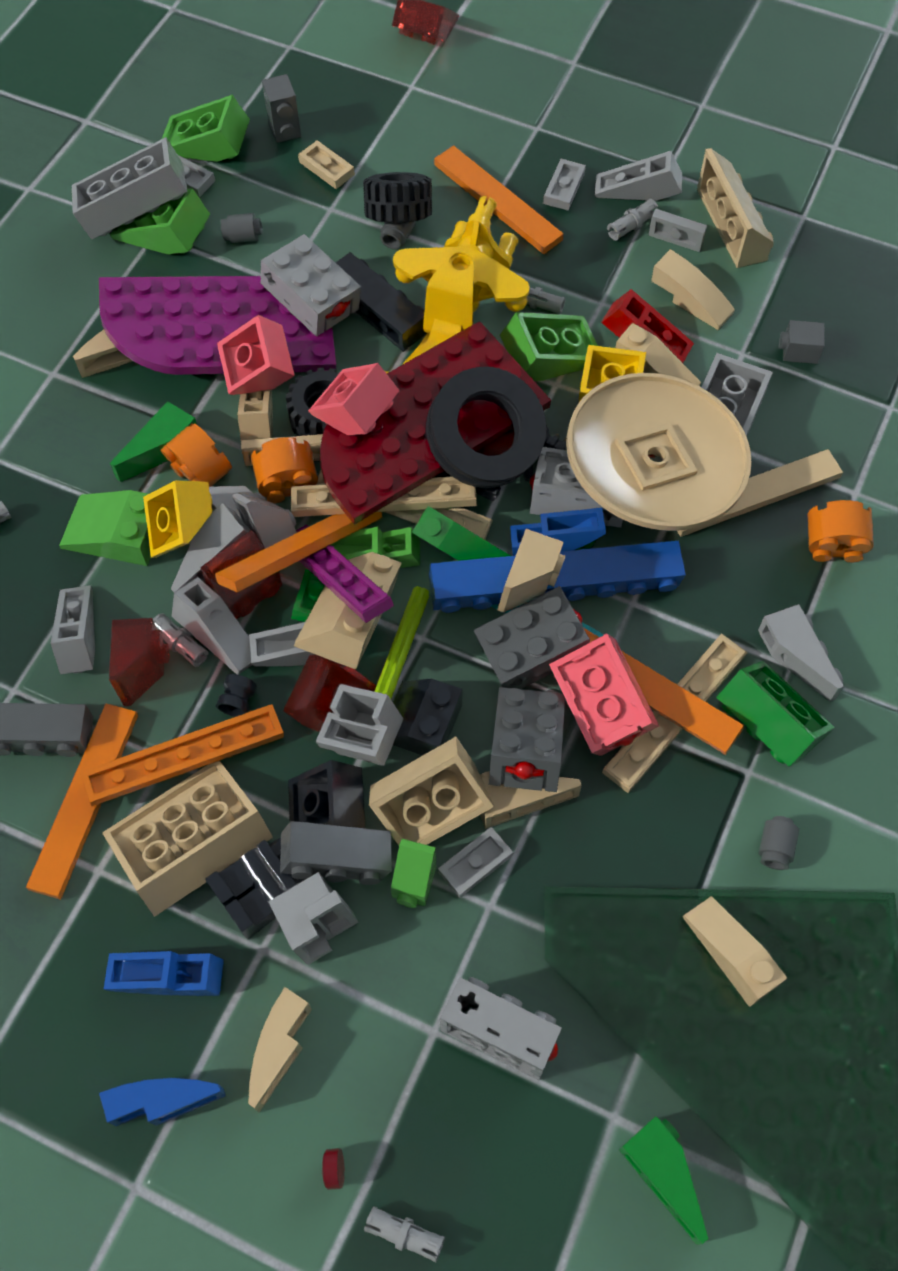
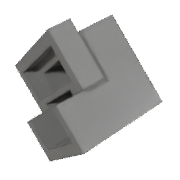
[315,684,403,766]
[268,872,358,965]

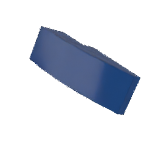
[510,508,606,556]
[104,951,224,996]
[99,1078,226,1126]

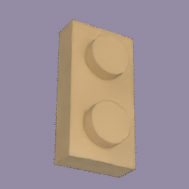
[298,140,355,189]

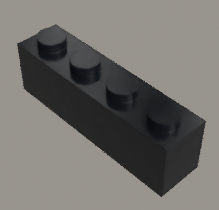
[336,252,427,352]

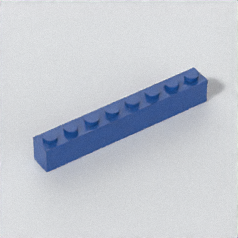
[429,541,686,613]

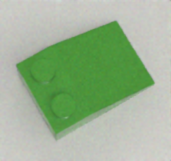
[162,95,250,162]
[110,189,211,255]
[500,312,598,381]
[59,490,151,566]

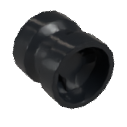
[215,674,257,717]

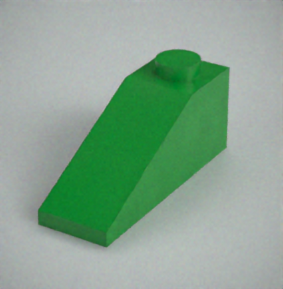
[110,401,197,482]
[412,506,511,561]
[619,1116,709,1245]

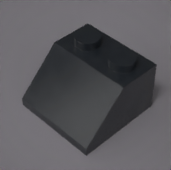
[393,679,463,755]
[288,760,365,828]

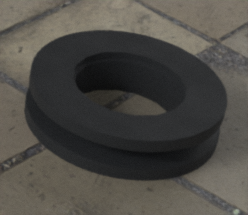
[426,367,546,488]

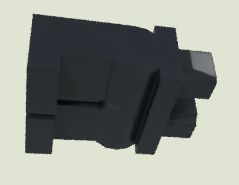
[205,838,306,940]

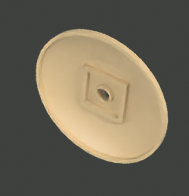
[566,373,751,531]

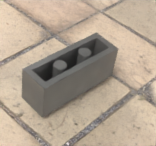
[0,703,94,757]
[280,821,392,885]

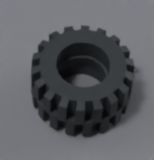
[363,172,432,223]
[286,368,338,436]

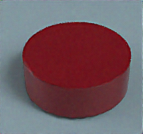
[322,1148,345,1190]

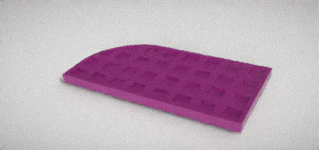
[99,276,336,375]

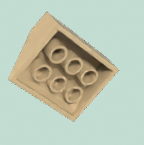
[102,761,273,917]

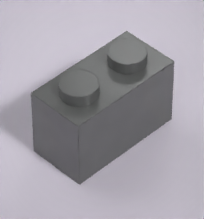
[262,74,301,143]

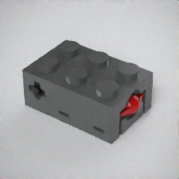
[473,586,590,689]
[489,687,565,792]

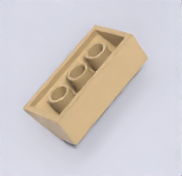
[697,148,774,268]
[294,552,401,669]

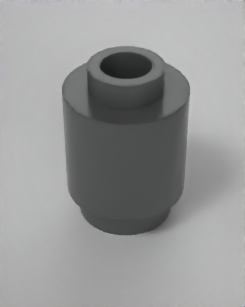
[221,213,263,243]
[380,221,416,249]
[759,816,799,870]

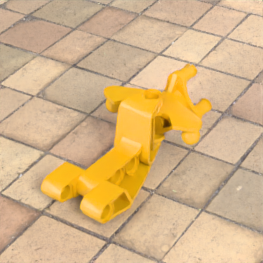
[385,196,530,373]

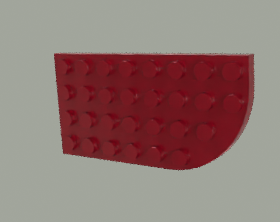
[320,321,551,525]

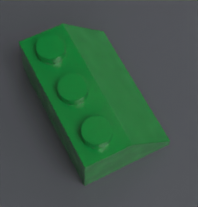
[716,661,835,767]

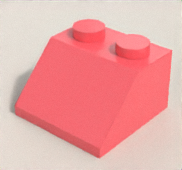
[217,315,295,395]
[308,363,400,435]

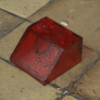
[391,0,459,45]
[200,530,282,619]
[109,618,170,706]
[283,654,376,732]

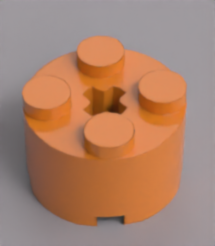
[160,423,232,487]
[251,437,318,504]
[808,500,874,563]

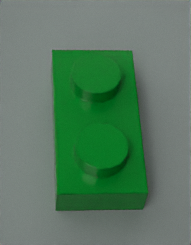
[291,569,325,622]

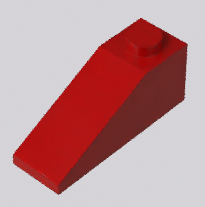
[601,289,694,363]

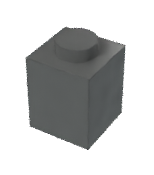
[779,320,825,364]

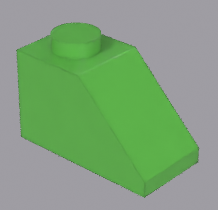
[391,838,437,908]

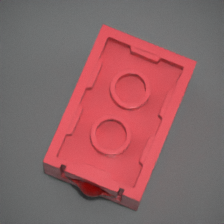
[549,634,659,756]

